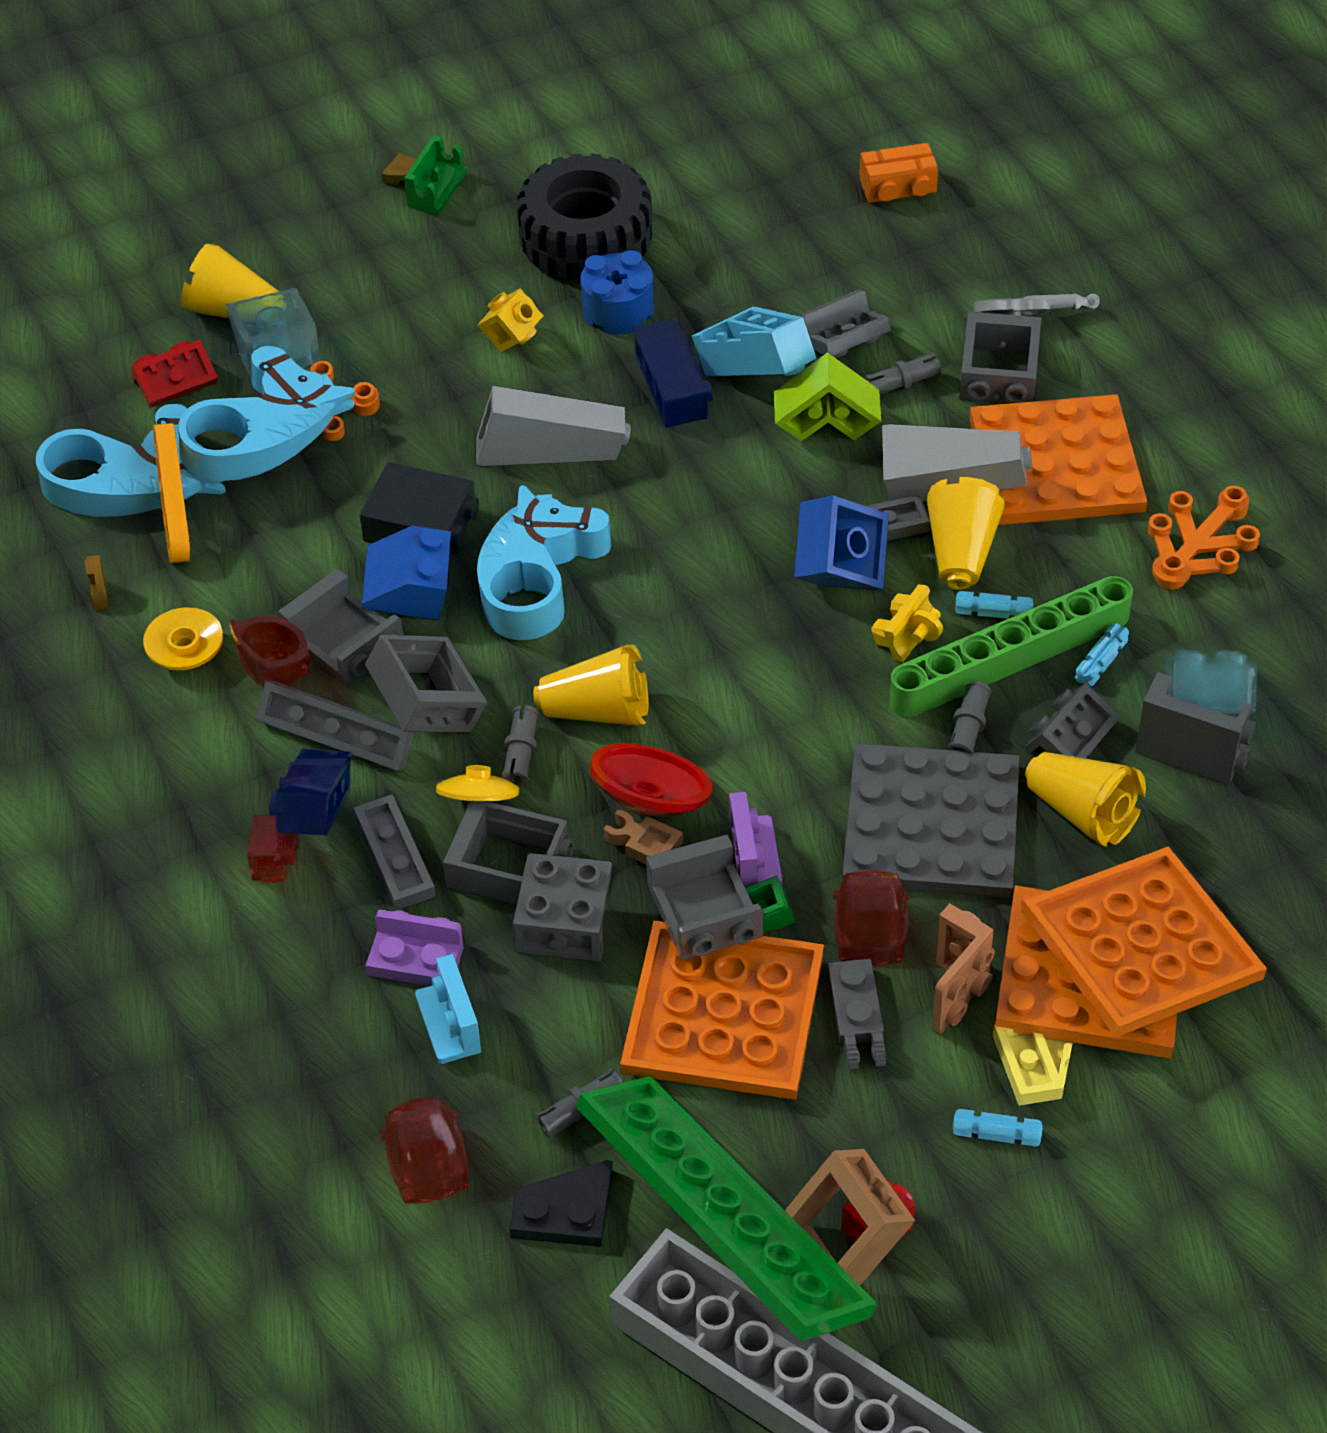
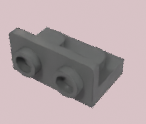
[1024,683,1121,759]

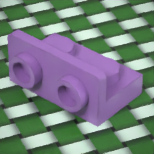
[729,792,782,888]
[366,910,464,986]

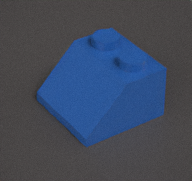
[794,495,889,590]
[361,526,451,620]

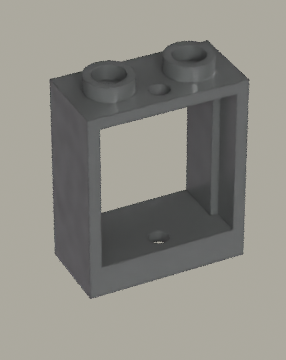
[959,312,1041,404]
[365,635,487,732]
[443,801,574,905]

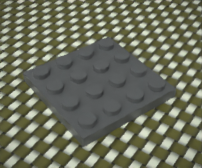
[842,743,1020,898]

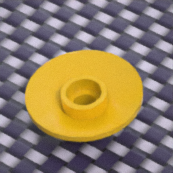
[143,607,223,670]
[436,765,519,801]

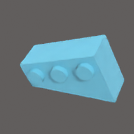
[692,306,817,376]

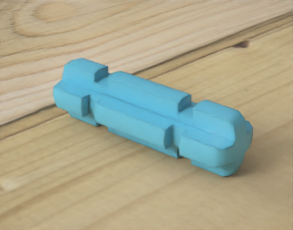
[955,591,1033,619]
[1075,623,1129,687]
[953,1109,1043,1147]

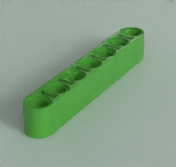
[889,576,1133,717]

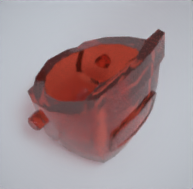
[229,616,311,688]
[833,868,909,966]
[379,1097,469,1204]

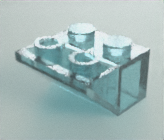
[1165,649,1257,714]

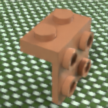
[932,903,995,1034]

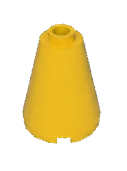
[181,243,286,327]
[927,477,1005,590]
[533,644,648,726]
[1025,752,1146,847]

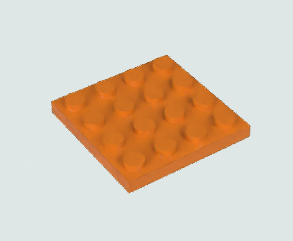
[969,394,1147,525]
[1021,846,1267,1037]
[994,885,1177,1059]
[620,920,824,1100]

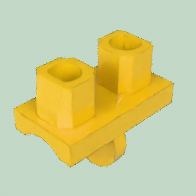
[871,584,943,662]

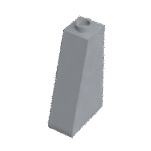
[476,386,631,466]
[882,424,1033,501]

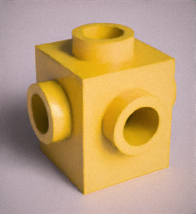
[477,288,543,352]

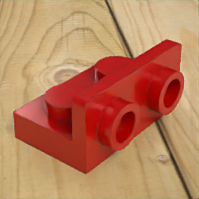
[131,340,218,408]

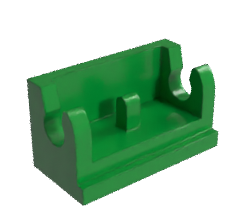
[404,135,467,215]

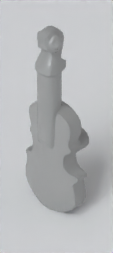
[973,293,1100,316]

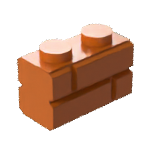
[859,143,938,203]

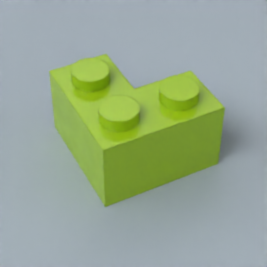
[774,352,881,442]

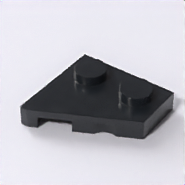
[509,1160,613,1247]

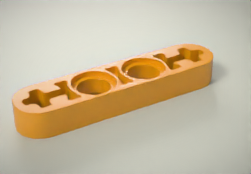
[153,423,190,563]

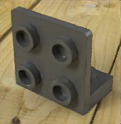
[513,853,612,962]

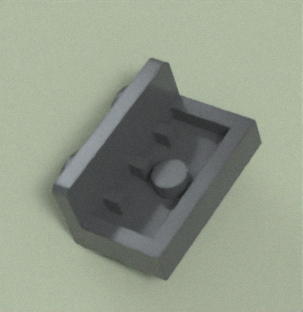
[801,289,891,358]

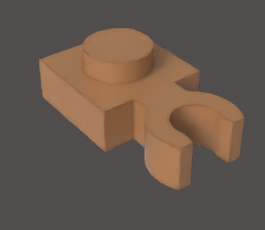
[604,810,683,864]

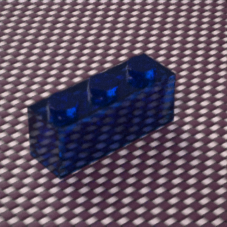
[633,318,713,428]
[269,749,351,836]

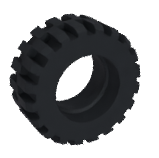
[517,153,652,282]

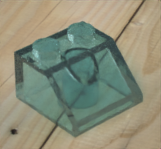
[226,288,321,379]

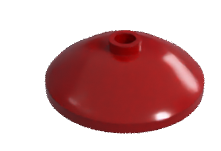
[589,743,713,817]

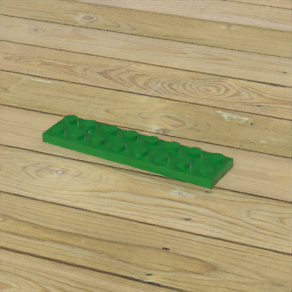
[576,1076,877,1342]

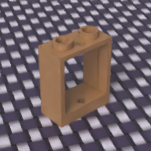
[785,1149,915,1286]

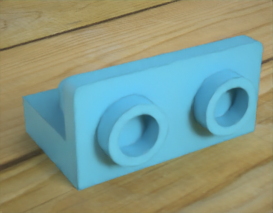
[415,954,481,1064]

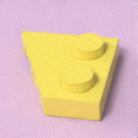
[993,1025,1073,1106]

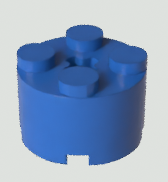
[581,250,654,334]

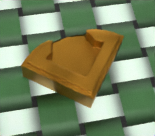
[382,153,416,185]
[85,555,109,611]

